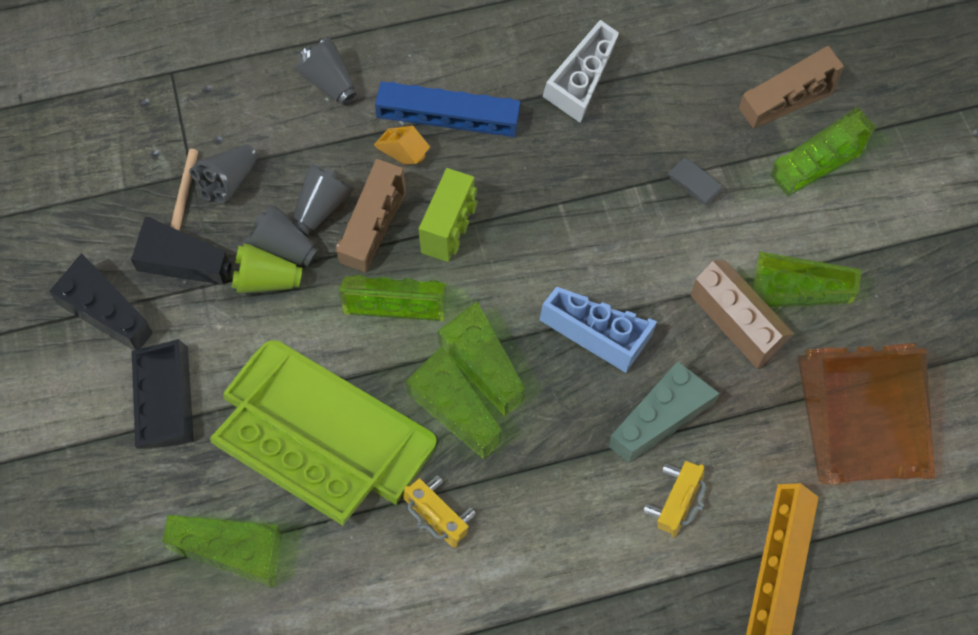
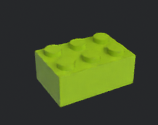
[419,168,478,262]

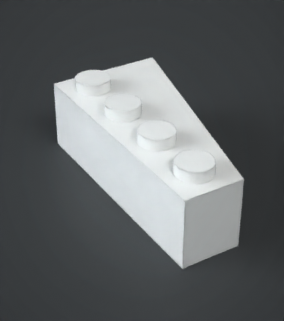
[543,20,619,123]

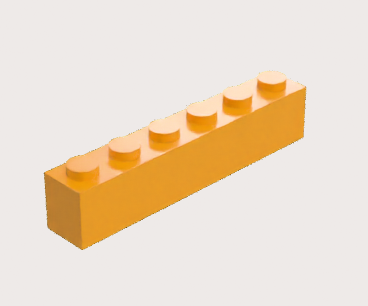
[746,483,819,635]

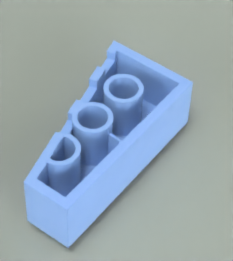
[539,287,657,373]

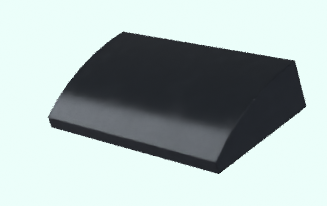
[131,339,194,449]

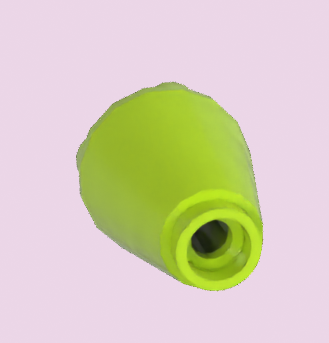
[231,243,302,293]

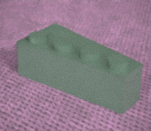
[609,361,720,463]

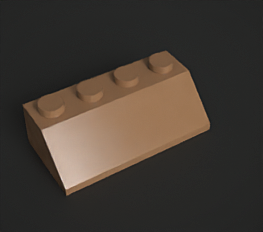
[690,260,794,370]

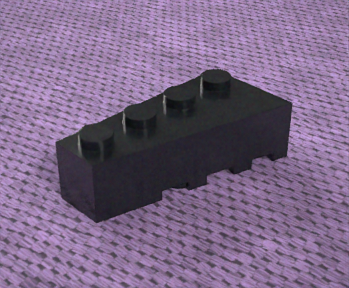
[49,253,153,350]

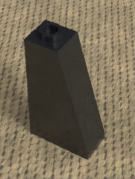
[131,217,232,285]

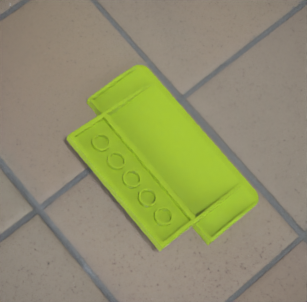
[210,340,436,526]

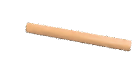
[170,149,198,231]

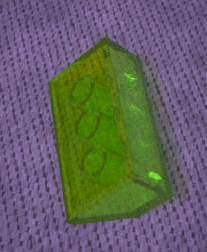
[339,275,447,321]

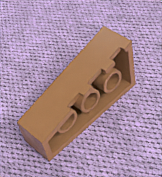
[739,46,844,129]
[336,159,406,273]

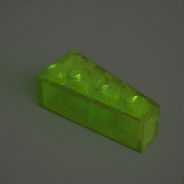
[770,106,876,196]
[751,251,862,307]
[437,301,525,416]
[405,346,502,459]
[162,515,282,588]

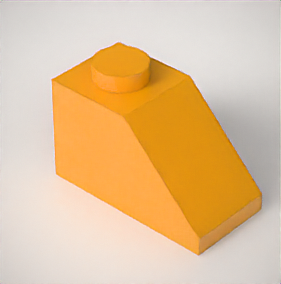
[374,126,430,164]

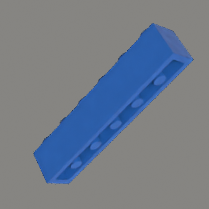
[375,81,520,137]

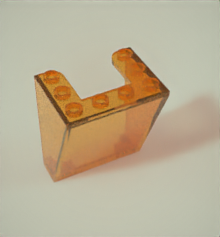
[798,343,935,484]

